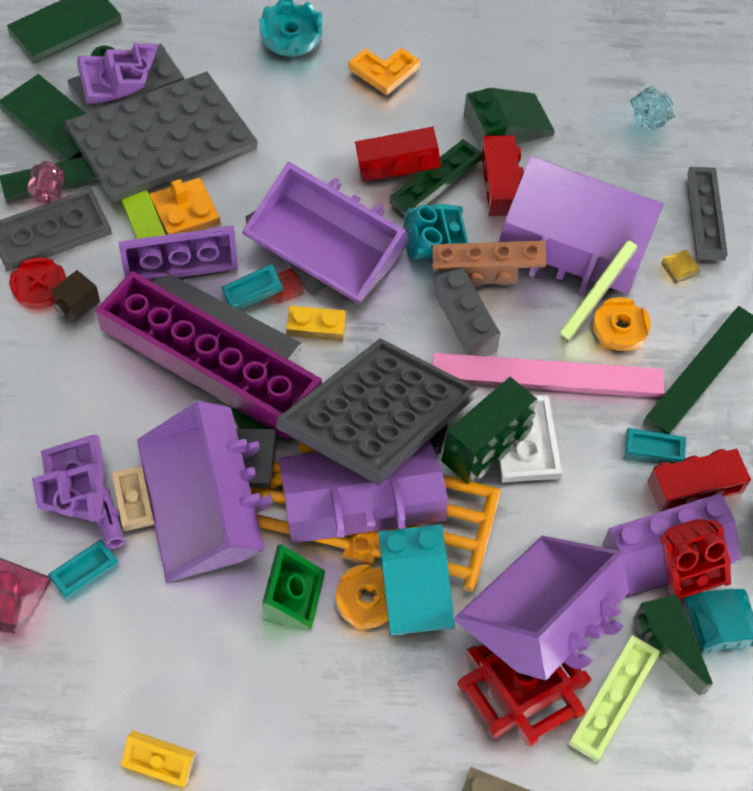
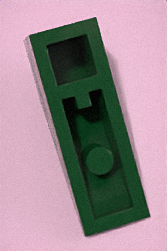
[634,594,713,696]

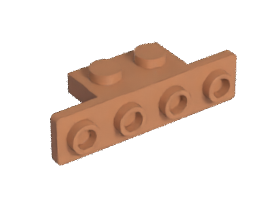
[433,241,546,287]

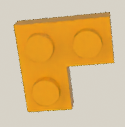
[348,48,420,96]

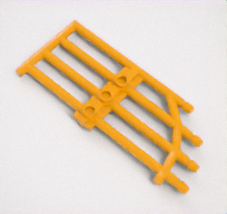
[250,442,501,592]

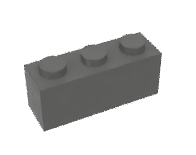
[435,267,501,356]

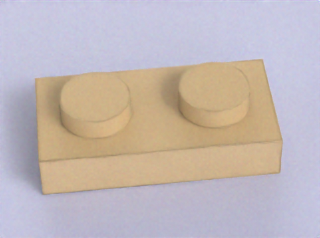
[111,466,154,532]

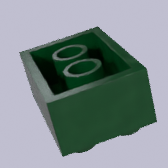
[441,376,537,484]

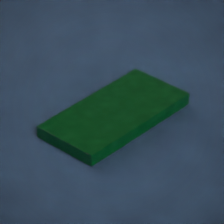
[7,0,122,63]
[0,74,87,161]

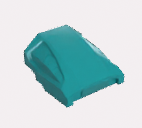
[403,204,469,260]
[683,589,753,654]

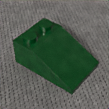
[463,88,555,149]

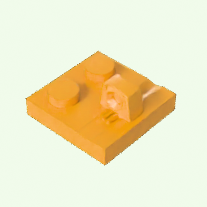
[149,178,221,235]

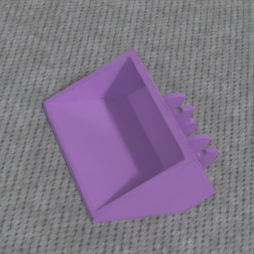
[499,156,664,297]
[242,161,409,304]
[137,401,273,583]
[279,440,448,544]
[453,535,629,680]

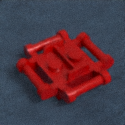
[457,644,592,747]

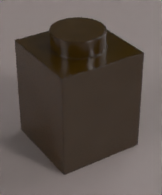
[51,270,100,322]

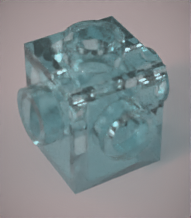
[630,85,675,131]

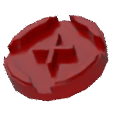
[9,257,66,309]

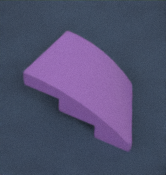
[77,43,158,104]
[32,435,104,522]

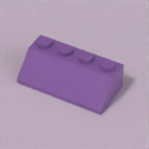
[118,225,238,282]
[602,493,740,598]

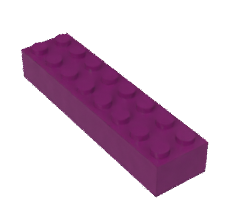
[95,271,322,440]

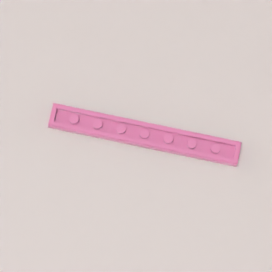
[432,353,664,398]

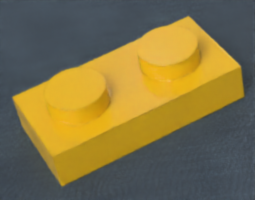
[286,305,346,340]
[121,730,196,788]

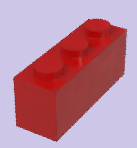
[355,126,441,182]
[481,135,524,216]
[647,448,751,512]

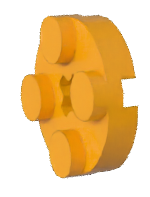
[593,297,651,351]
[336,564,388,630]

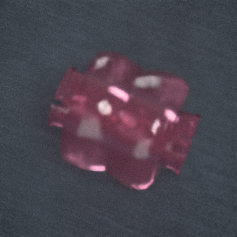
[27,161,65,204]

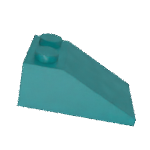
[378,524,455,636]

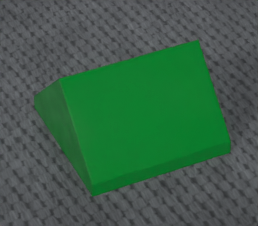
[262,544,325,630]

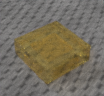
[661,249,701,284]

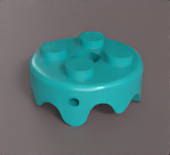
[259,0,323,57]

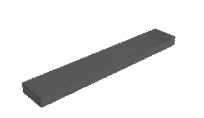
[153,271,302,361]

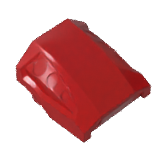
[660,519,731,601]

